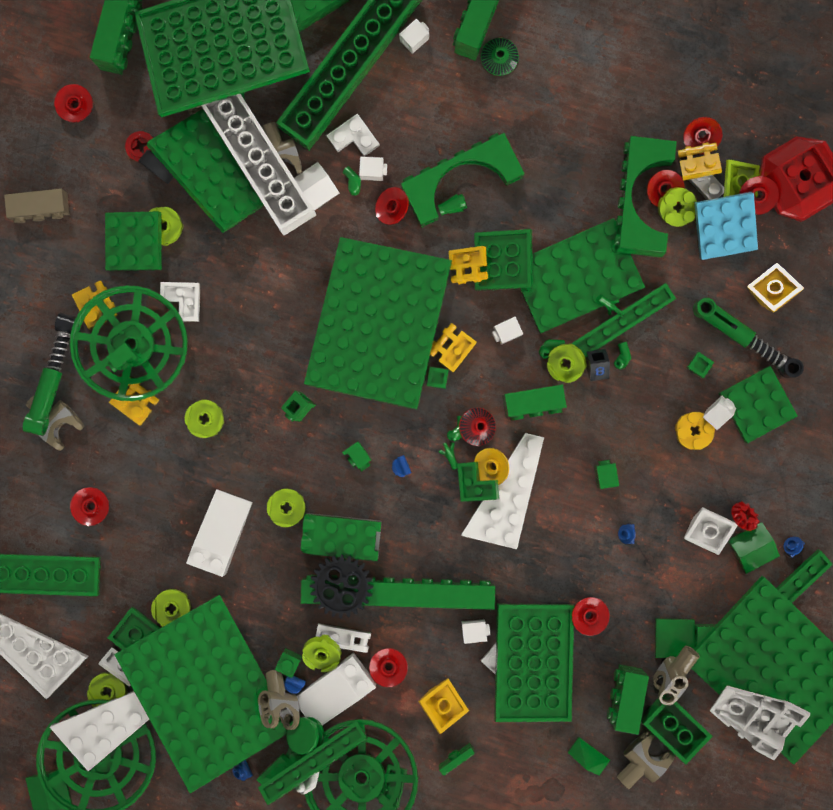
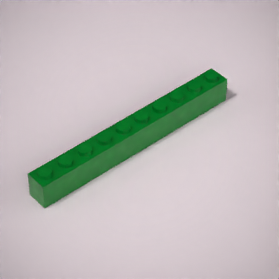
[301,575,495,610]

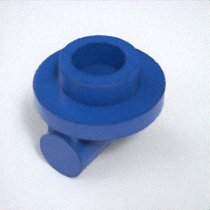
[392,455,412,477]
[618,524,636,544]
[783,537,805,558]
[284,676,306,694]
[233,760,253,781]

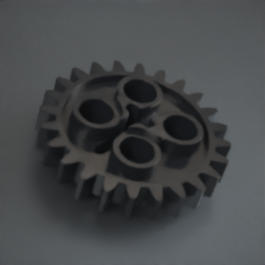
[310,554,374,619]

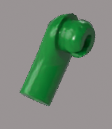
[343,166,361,196]
[539,339,565,359]
[447,416,462,441]

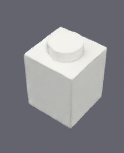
[399,19,429,54]
[359,157,387,181]
[492,317,523,345]
[703,396,736,430]
[461,619,490,644]

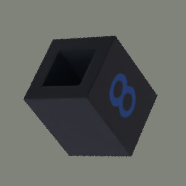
[586,349,610,381]

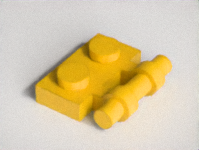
[678,142,722,181]
[449,246,488,284]
[72,281,118,329]
[430,323,477,373]
[109,383,159,425]

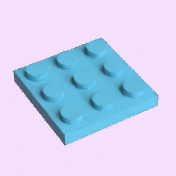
[694,192,758,260]

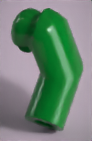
[614,342,631,370]

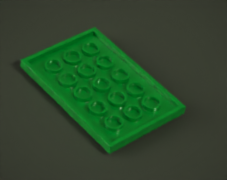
[146,109,264,233]
[520,218,645,334]
[494,604,574,722]

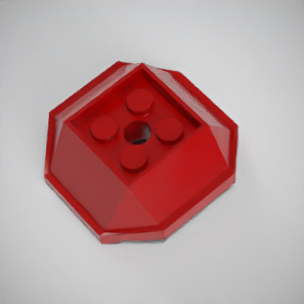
[759,136,833,222]

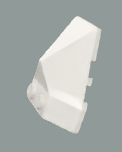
[710,686,810,760]

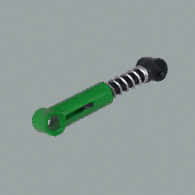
[693,298,804,378]
[23,313,76,436]

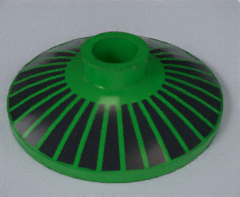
[481,38,519,76]

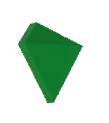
[568,737,610,776]

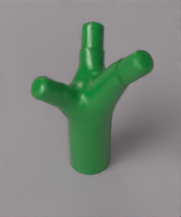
[597,294,624,316]
[439,442,458,470]

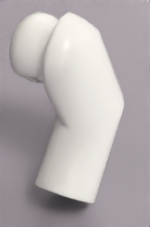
[295,771,320,794]

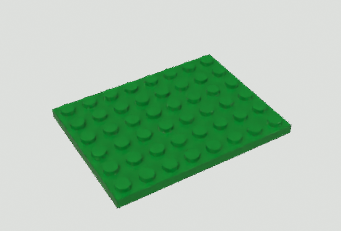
[134,0,310,117]
[304,237,452,410]
[691,576,833,765]
[114,595,290,794]

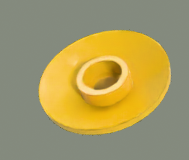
[474,448,509,485]

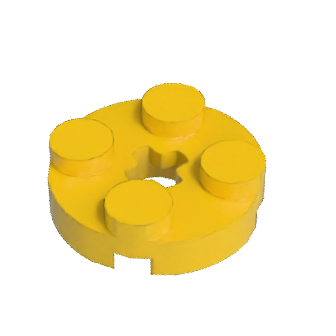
[675,412,715,450]

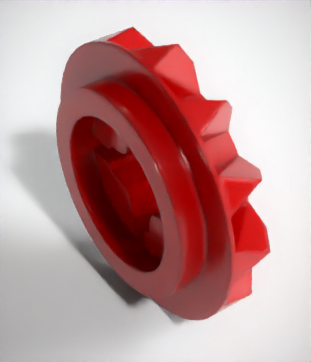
[125,131,153,162]
[731,501,759,531]

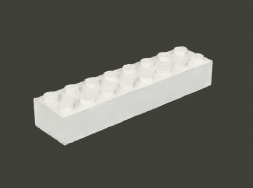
[201,94,316,236]

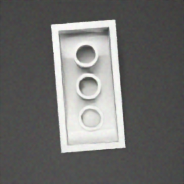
[186,489,253,577]
[297,652,377,725]

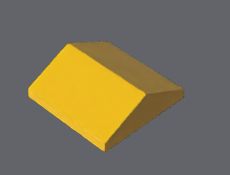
[747,263,804,313]
[418,679,469,734]

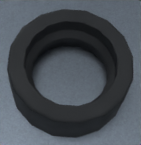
[139,149,174,184]

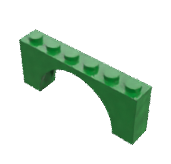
[401,133,525,228]
[614,136,677,258]

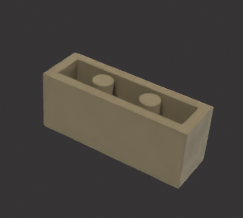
[4,188,70,223]

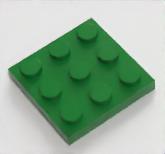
[105,211,162,271]
[474,229,533,291]
[718,366,798,443]

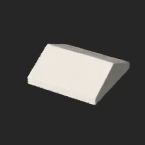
[294,162,340,211]
[684,507,738,555]

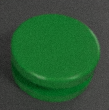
[286,717,324,755]

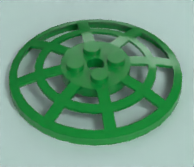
[70,285,188,401]
[36,699,156,810]
[305,719,419,810]

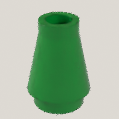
[438,194,468,216]

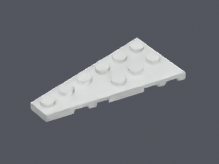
[461,433,544,549]
[0,614,89,699]
[50,691,149,771]

